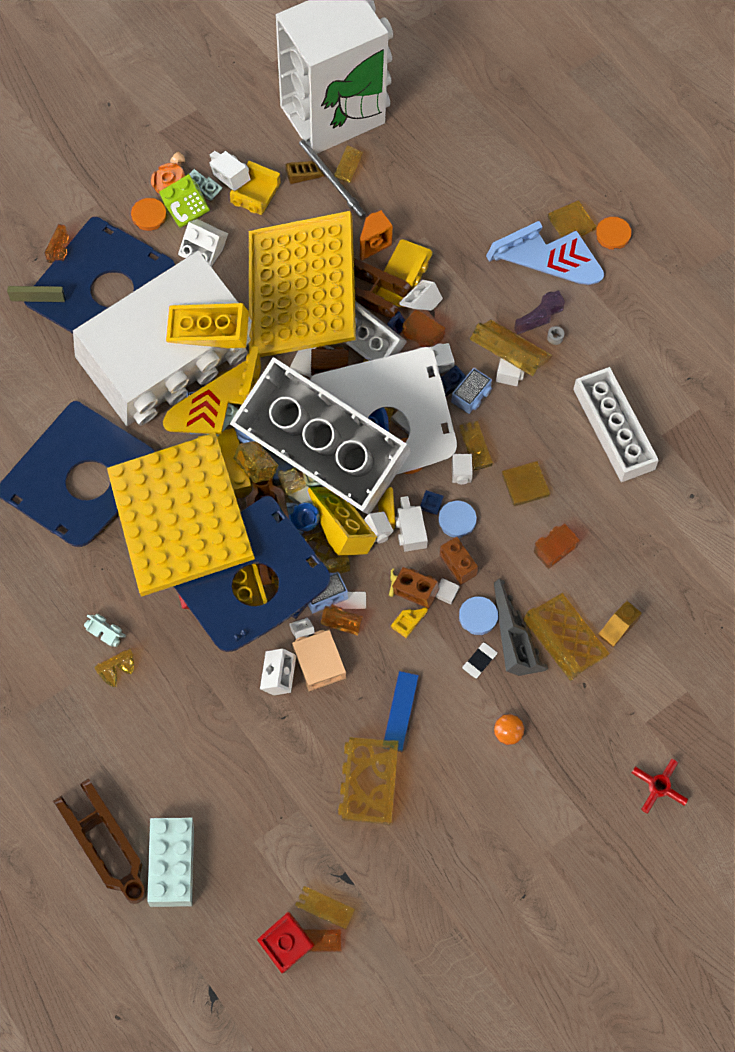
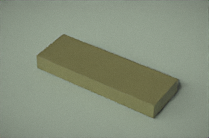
[7,286,65,302]

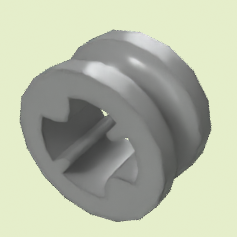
[547,326,564,345]

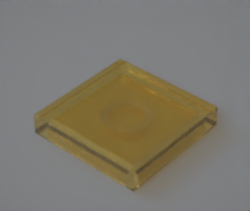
[548,200,596,238]
[502,461,550,506]

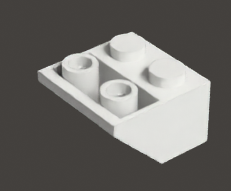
[178,219,228,267]

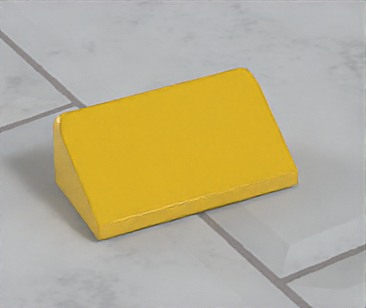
[378,487,395,530]

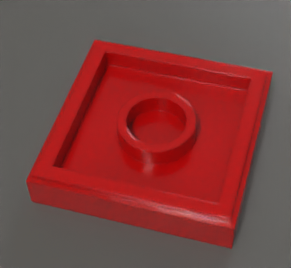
[257,912,315,974]

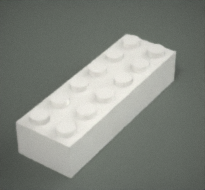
[573,367,659,482]

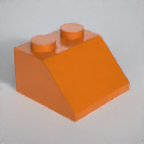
[360,210,393,261]

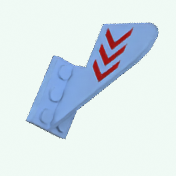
[486,221,604,285]

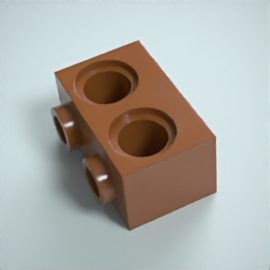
[439,537,478,585]
[392,567,439,609]

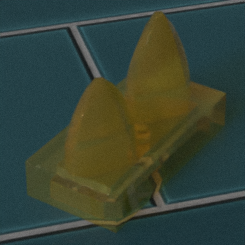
[93,648,134,687]

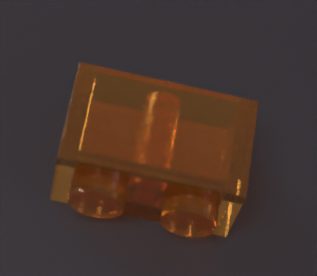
[402,309,445,347]
[533,523,580,569]

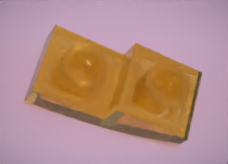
[334,145,363,183]

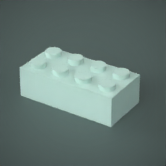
[148,818,194,907]

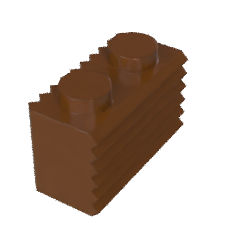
[311,347,348,376]

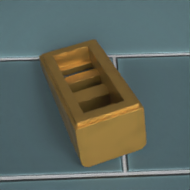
[285,161,324,185]

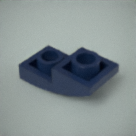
[440,365,466,397]

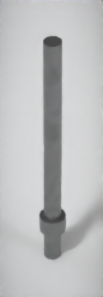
[299,139,366,219]

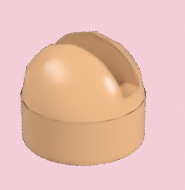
[170,151,185,167]

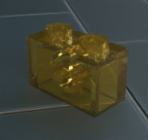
[233,441,278,483]

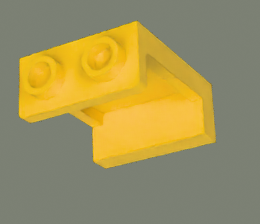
[230,161,281,215]

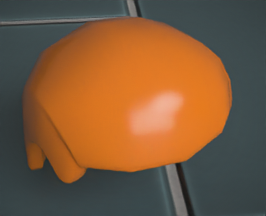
[494,714,524,745]

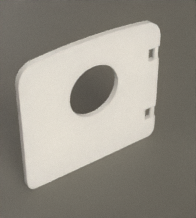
[310,347,457,475]

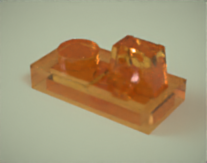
[45,224,69,263]
[321,604,363,636]
[303,929,341,952]

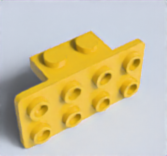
[377,239,432,308]

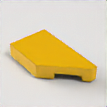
[391,608,428,638]

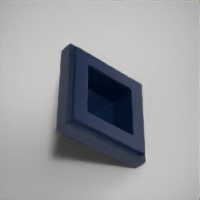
[387,311,408,335]

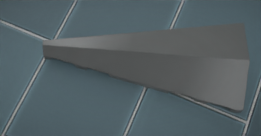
[494,579,548,676]

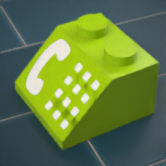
[159,174,210,228]

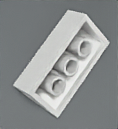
[345,301,407,361]

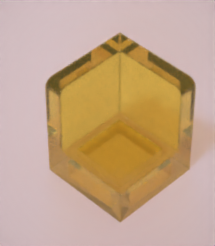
[278,468,306,496]

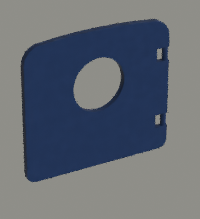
[24,217,175,334]
[0,401,154,547]
[173,496,330,652]

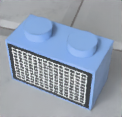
[451,368,492,414]
[308,572,348,614]

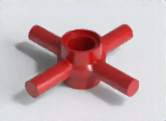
[631,759,688,814]

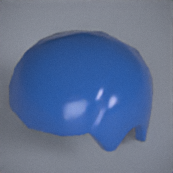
[289,502,320,532]

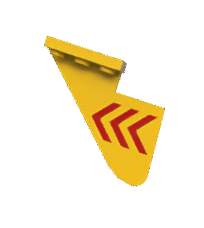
[163,347,261,435]

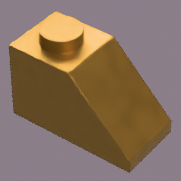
[598,601,642,647]

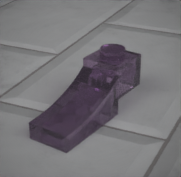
[514,290,565,335]

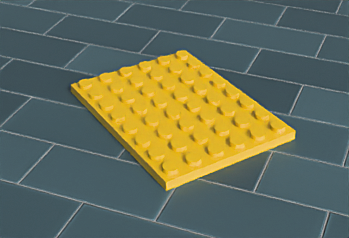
[249,211,356,357]
[107,433,255,597]

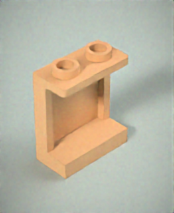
[292,630,346,691]

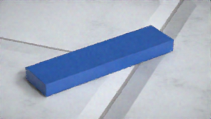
[382,671,419,752]

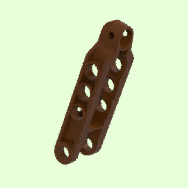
[354,258,412,318]
[246,473,289,586]
[53,779,146,904]

